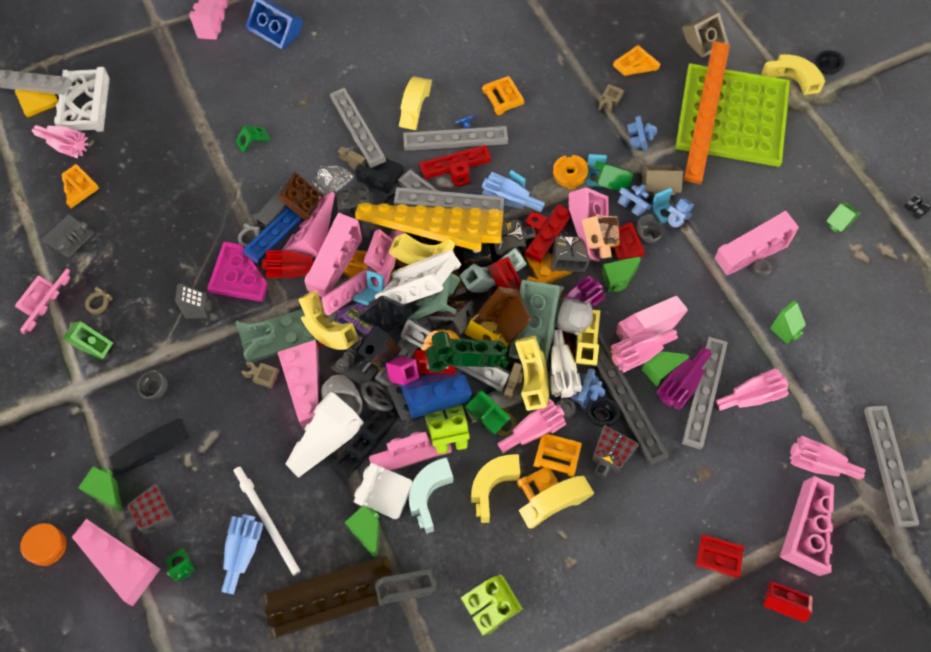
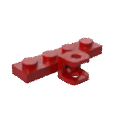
[419,145,491,187]
[524,204,572,264]

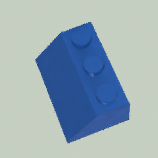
[245,0,304,49]
[400,367,472,419]

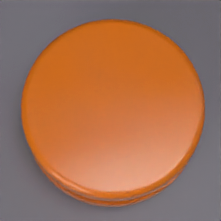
[21,523,67,566]

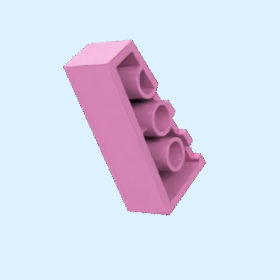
[189,0,228,40]
[715,211,799,275]
[304,213,362,297]
[278,340,321,430]
[780,476,834,576]
[72,519,160,606]

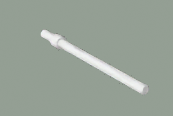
[234,467,301,576]

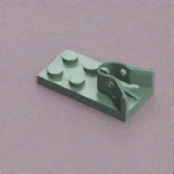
[395,273,460,327]
[509,280,564,364]
[236,309,321,363]

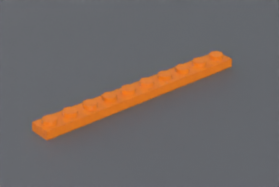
[683,41,730,185]

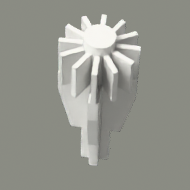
[550,329,582,398]

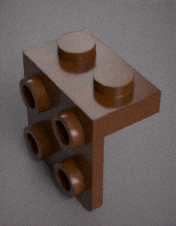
[478,287,531,343]

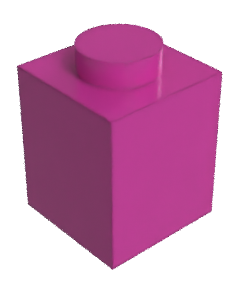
[386,356,419,385]

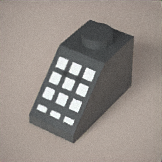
[175,284,212,319]

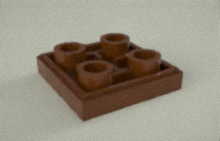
[277,172,322,221]

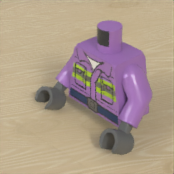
[323,302,376,345]

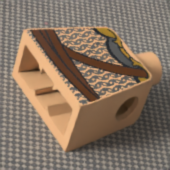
[582,216,619,259]

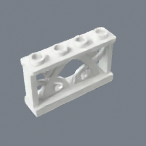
[54,67,110,132]
[375,249,461,305]

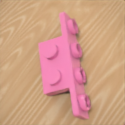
[364,229,406,287]
[15,268,71,334]
[322,268,375,315]
[369,432,452,471]

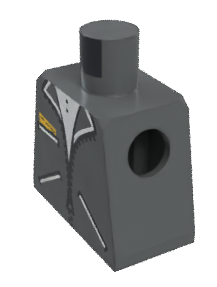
[494,220,536,259]
[551,232,591,272]

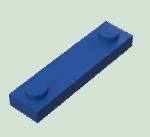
[243,207,304,264]

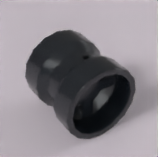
[904,194,931,219]

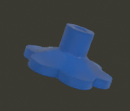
[454,115,475,129]

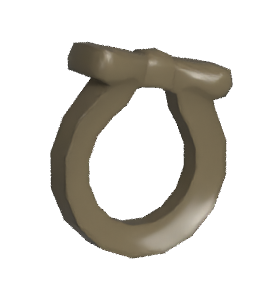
[85,287,113,314]

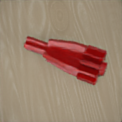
[262,250,315,278]

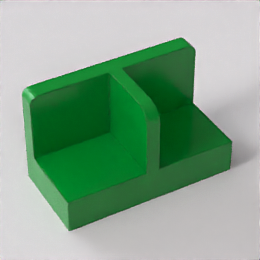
[594,160,634,191]
[465,390,510,435]

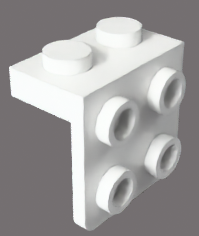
[354,463,413,519]

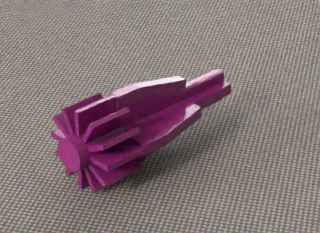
[563,276,605,308]
[656,347,712,410]

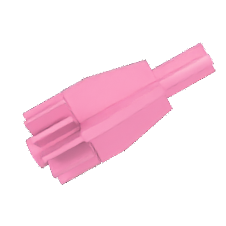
[32,125,89,158]
[610,329,678,372]
[715,368,789,411]
[497,399,566,453]
[790,436,865,480]

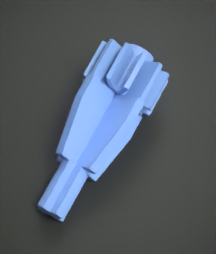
[482,172,545,212]
[221,514,264,594]

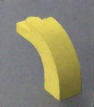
[761,55,825,95]
[399,76,432,130]
[389,233,455,265]
[298,291,359,349]
[575,310,600,366]
[515,336,549,411]
[471,454,520,523]
[519,476,594,529]

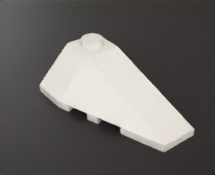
[286,392,364,478]

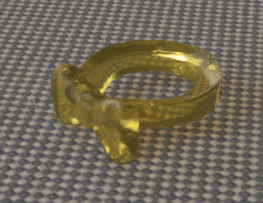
[497,407,517,436]

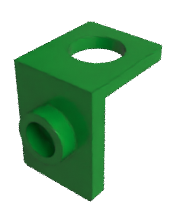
[236,125,270,152]
[164,548,195,582]

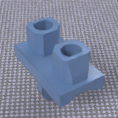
[627,116,657,152]
[618,184,653,216]
[668,199,695,227]
[570,369,605,409]

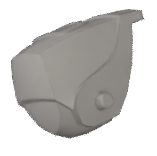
[555,298,593,336]
[320,375,362,415]

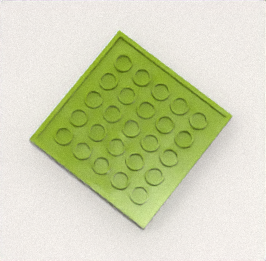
[675,63,790,167]

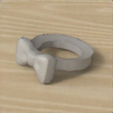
[238,223,262,248]

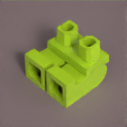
[425,405,470,454]
[461,575,523,635]

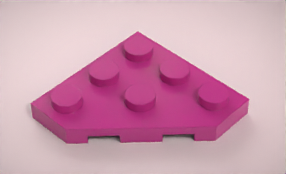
[207,242,268,302]

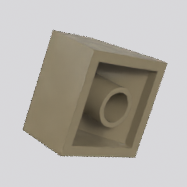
[682,12,729,57]
[641,165,683,195]

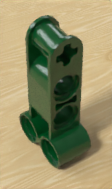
[425,331,507,372]

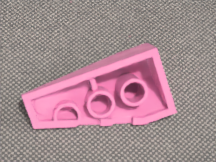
[569,188,609,262]
[282,191,335,258]
[616,296,688,341]

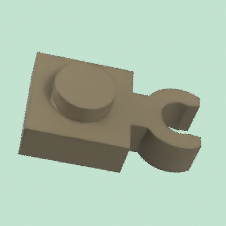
[599,84,624,114]
[337,147,366,170]
[241,362,280,389]
[503,363,524,401]

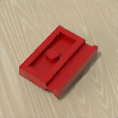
[613,222,646,261]
[695,534,745,578]

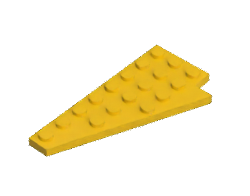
[355,203,504,251]

